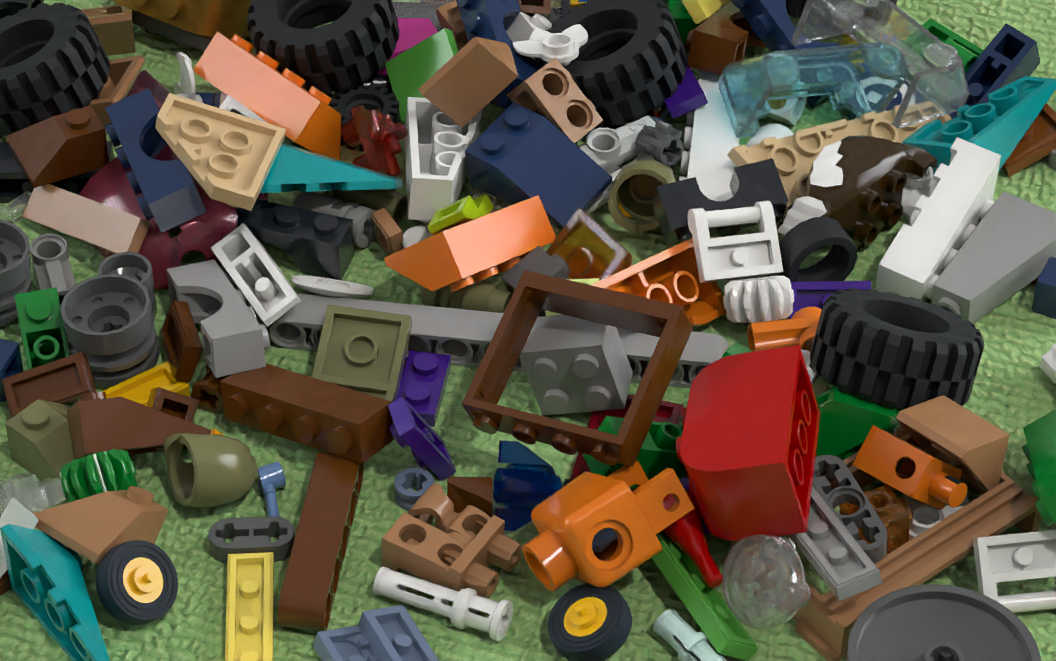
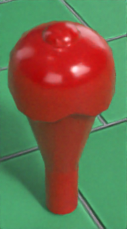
[660,488,723,588]

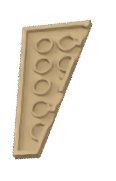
[727,96,952,218]

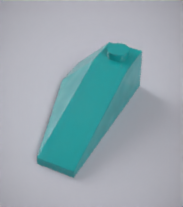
[902,76,1056,175]
[260,143,402,193]
[0,524,110,661]

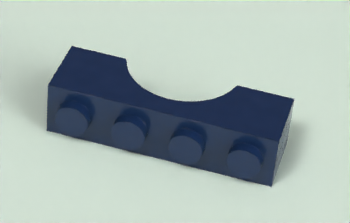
[456,0,545,109]
[731,0,860,108]
[105,88,207,233]

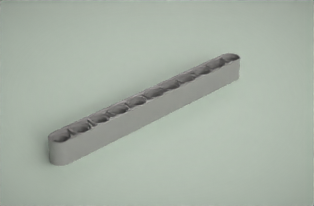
[269,293,730,388]

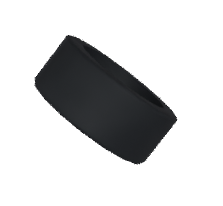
[779,217,858,282]

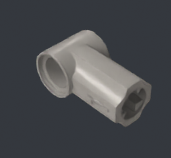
[30,234,76,307]

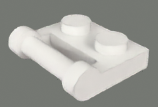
[687,201,783,283]
[972,530,1056,613]

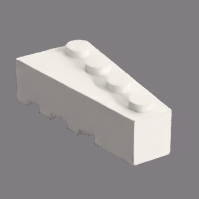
[404,97,485,223]
[875,137,1001,302]

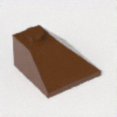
[6,105,109,188]

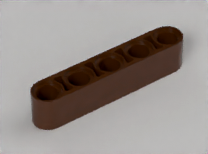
[278,452,364,631]

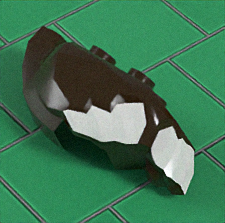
[777,135,937,251]

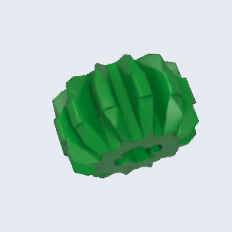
[59,449,138,503]

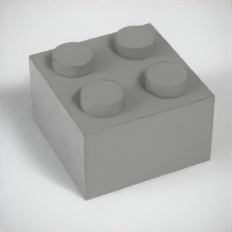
[519,315,633,416]

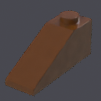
[67,392,211,459]

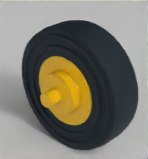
[96,540,178,625]
[547,583,632,661]

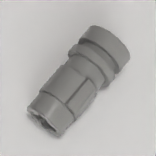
[293,191,376,248]

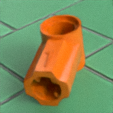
[747,307,822,352]

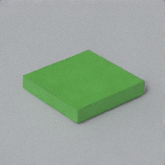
[385,28,458,129]

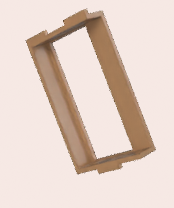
[722,425,1041,661]

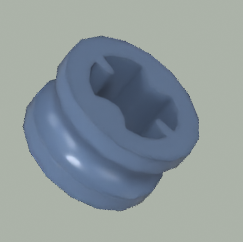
[394,467,434,511]

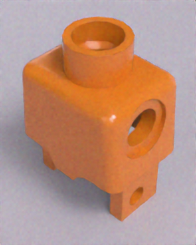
[522,460,694,592]

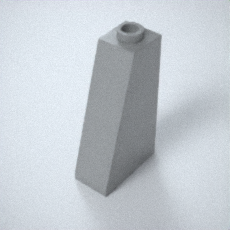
[931,191,1056,324]

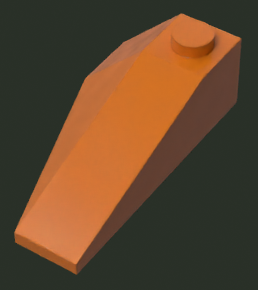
[592,238,726,328]

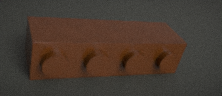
[220,363,394,463]

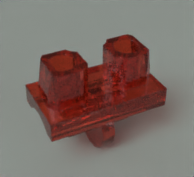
[341,105,408,177]

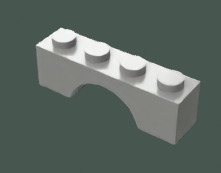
[166,259,270,378]

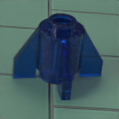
[492,440,562,531]

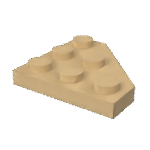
[155,93,286,211]

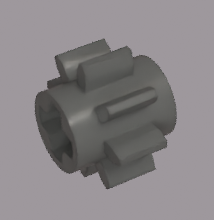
[635,120,684,167]

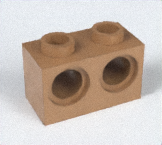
[507,57,603,143]

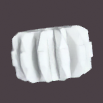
[723,275,794,323]

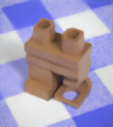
[381,484,521,599]

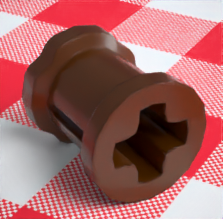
[190,364,229,413]

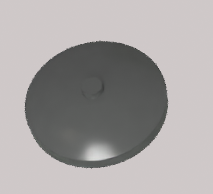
[846,584,1041,661]

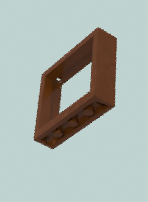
[462,270,693,466]

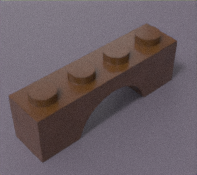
[685,1,766,78]

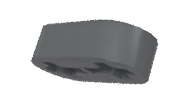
[208,517,295,563]

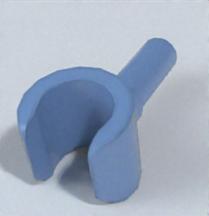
[258,462,286,517]

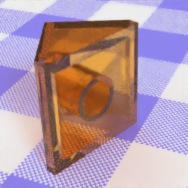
[546,207,632,280]

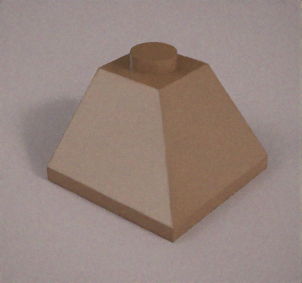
[32,486,168,563]

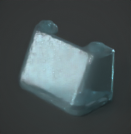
[718,42,910,138]

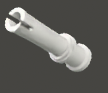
[373,566,513,641]

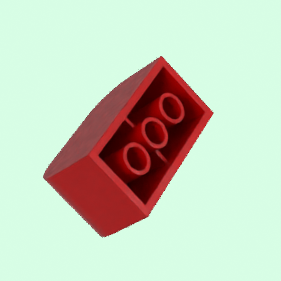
[676,345,821,541]

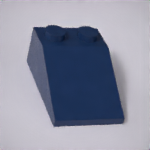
[465,102,613,232]

